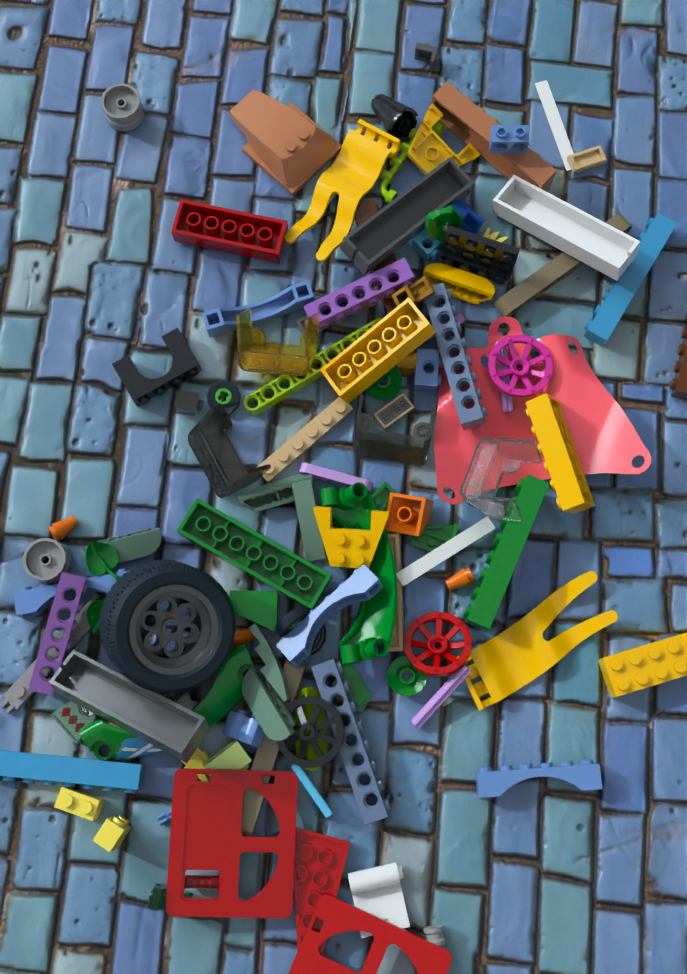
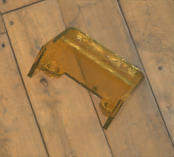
[236,309,319,376]

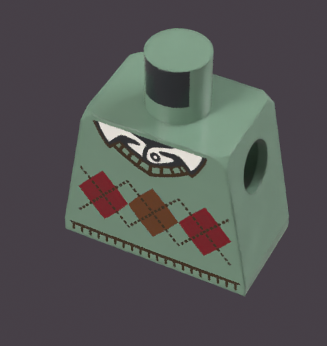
[51,701,101,743]

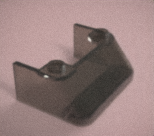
[353,394,436,467]
[188,402,271,498]

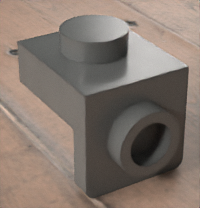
[415,42,440,72]

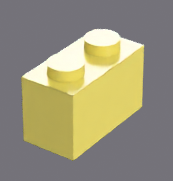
[54,787,105,821]
[92,815,132,852]

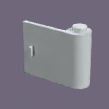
[348,862,410,938]

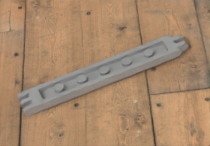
[0,593,105,714]

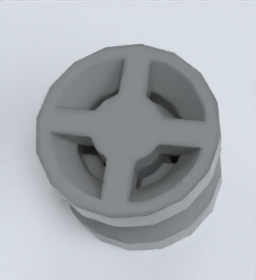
[423,925,446,946]

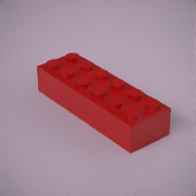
[171,199,288,264]

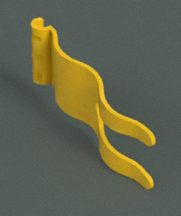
[285,119,401,262]
[456,571,618,711]

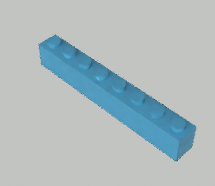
[584,213,677,347]
[0,750,145,793]

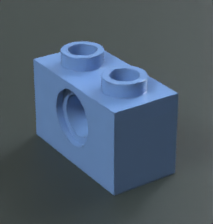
[414,348,442,391]

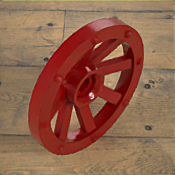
[404,612,472,677]

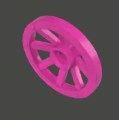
[487,335,553,398]

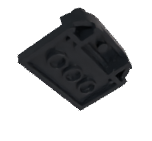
[440,225,520,284]

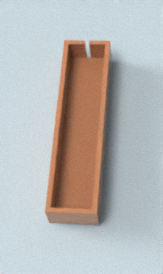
[431,82,556,192]

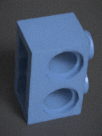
[489,125,529,154]

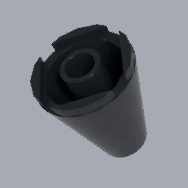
[371,94,418,141]

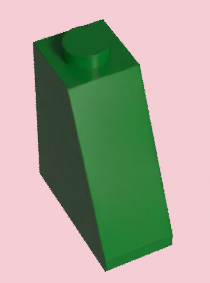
[229,590,279,633]

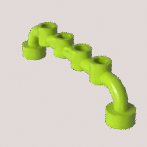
[380,121,446,204]

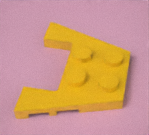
[406,103,481,175]
[313,506,390,569]

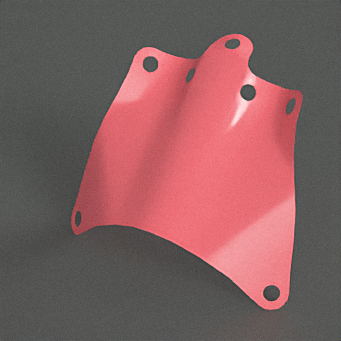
[434,316,651,505]

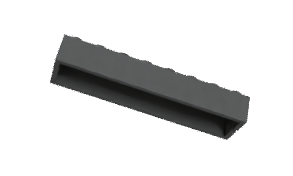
[340,157,475,275]
[49,649,210,763]

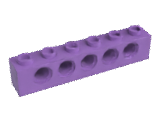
[303,257,415,331]
[28,571,88,696]

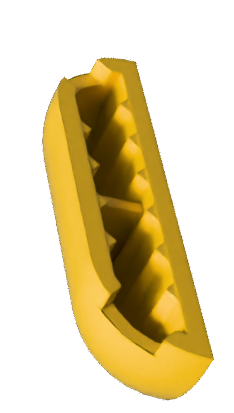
[423,263,495,304]

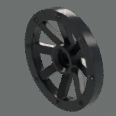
[277,696,345,768]

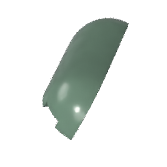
[238,474,313,511]
[83,528,161,563]
[242,668,295,741]

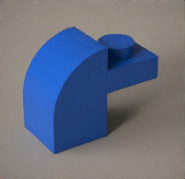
[444,201,485,234]

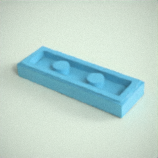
[291,764,332,818]

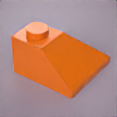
[385,492,434,537]

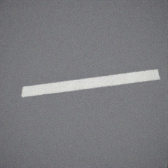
[535,80,574,171]
[396,516,495,586]

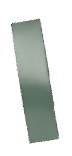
[291,479,326,562]
[249,623,291,703]

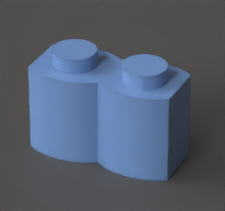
[222,709,264,748]

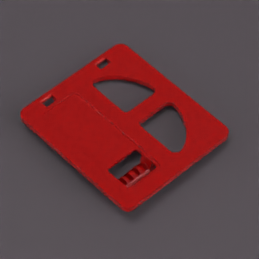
[166,768,298,918]
[288,894,452,974]

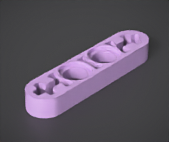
[299,463,373,493]

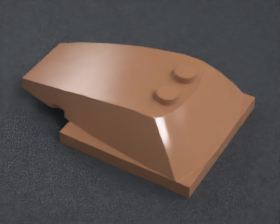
[229,90,342,196]

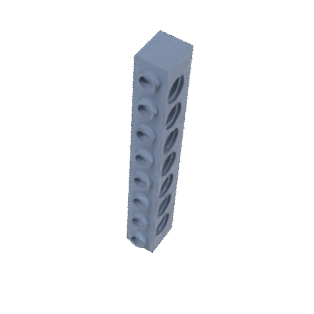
[425,283,487,430]
[311,658,391,825]

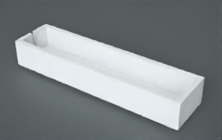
[493,175,640,281]

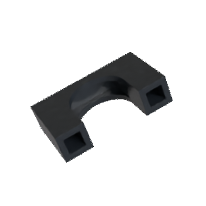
[112,328,202,406]

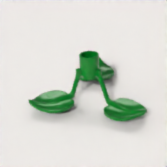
[85,541,120,635]

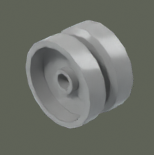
[101,83,144,132]
[23,538,72,584]

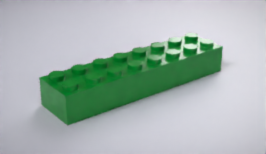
[462,474,549,632]
[177,498,332,611]

